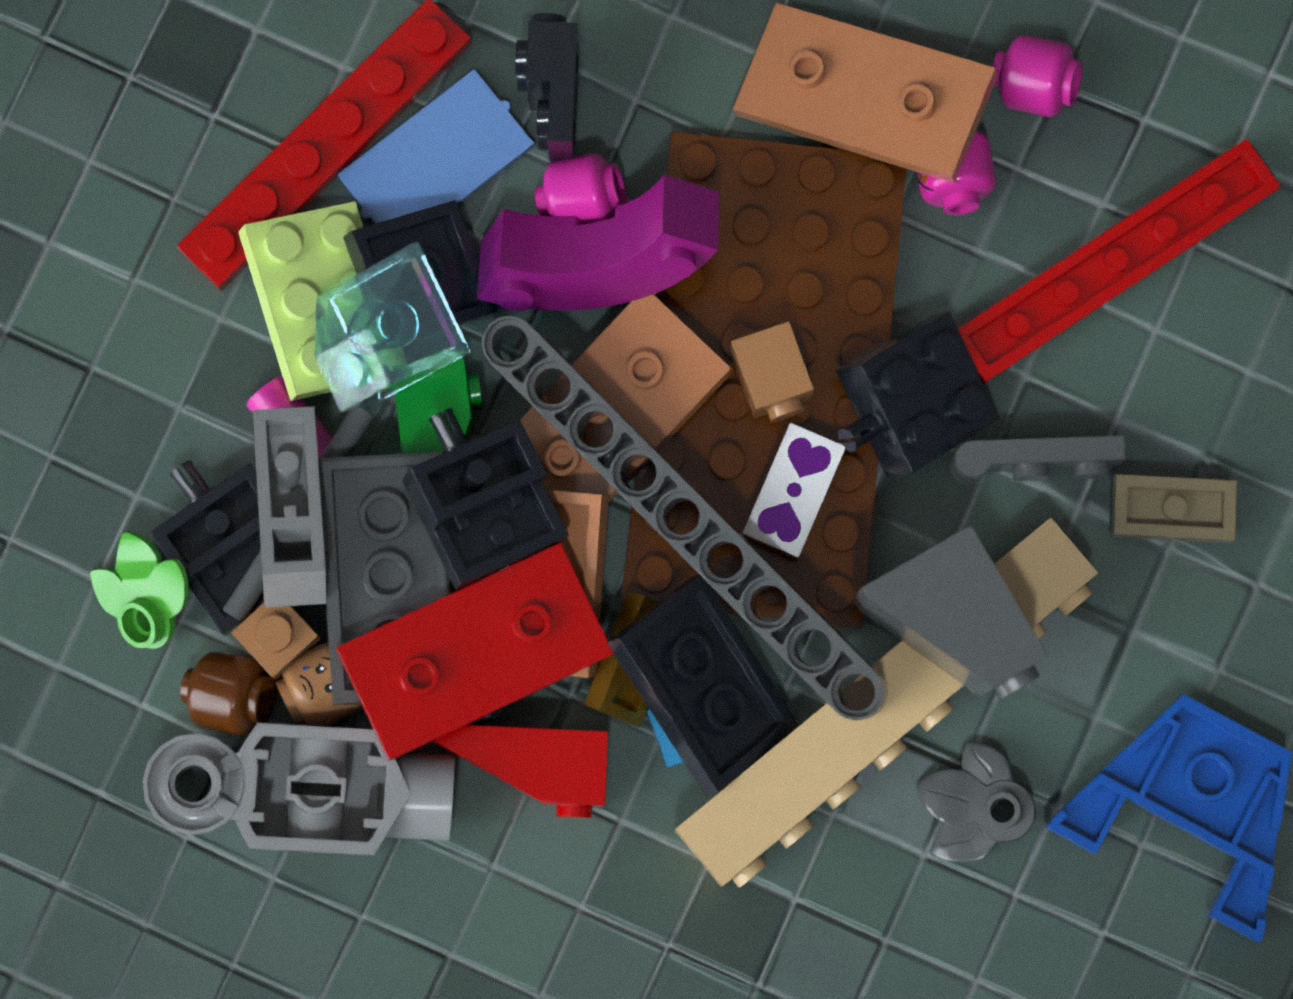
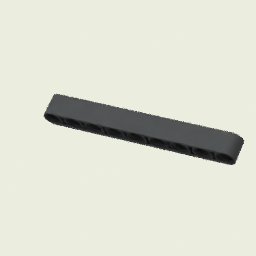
[482,315,888,720]

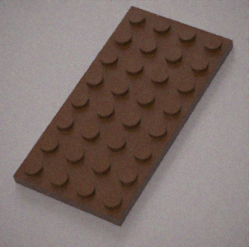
[621,132,907,629]

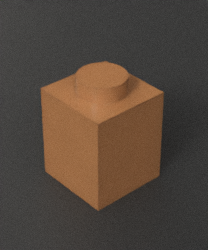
[730,321,814,422]
[231,603,324,681]

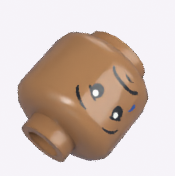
[275,641,362,727]

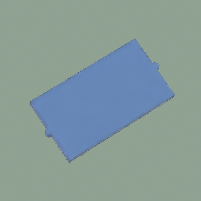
[337,69,535,224]

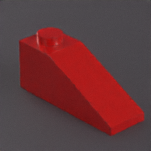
[432,725,609,819]

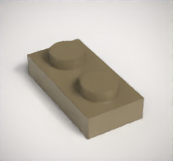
[1111,474,1237,543]

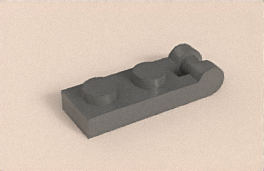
[949,435,1125,485]

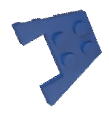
[1045,694,1292,942]

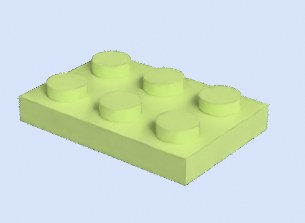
[238,201,406,401]

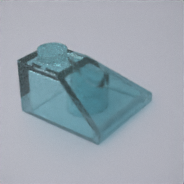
[314,242,471,412]

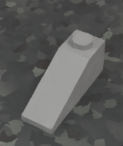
[253,407,326,608]

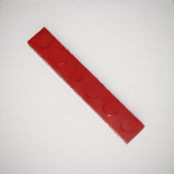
[176,0,472,291]
[958,138,1281,385]

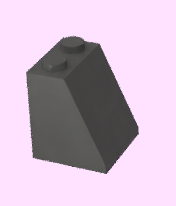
[853,525,1048,699]

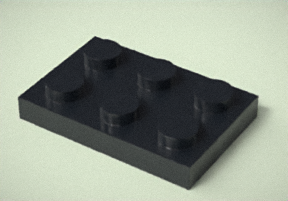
[607,574,799,796]

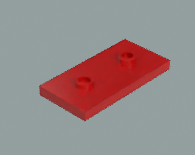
[335,543,614,762]

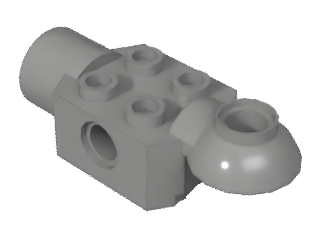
[142,723,455,856]

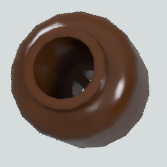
[180,651,276,736]

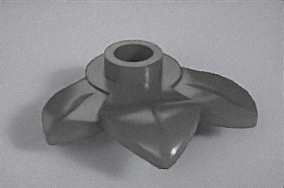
[916,743,1036,862]

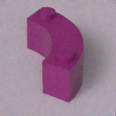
[477,175,719,311]

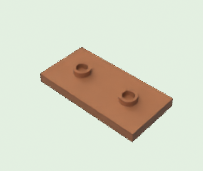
[733,3,998,184]
[520,294,734,504]

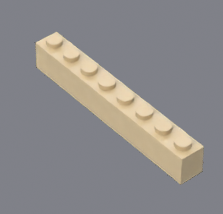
[675,517,1098,888]

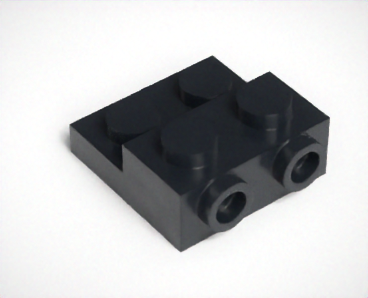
[515,13,579,163]

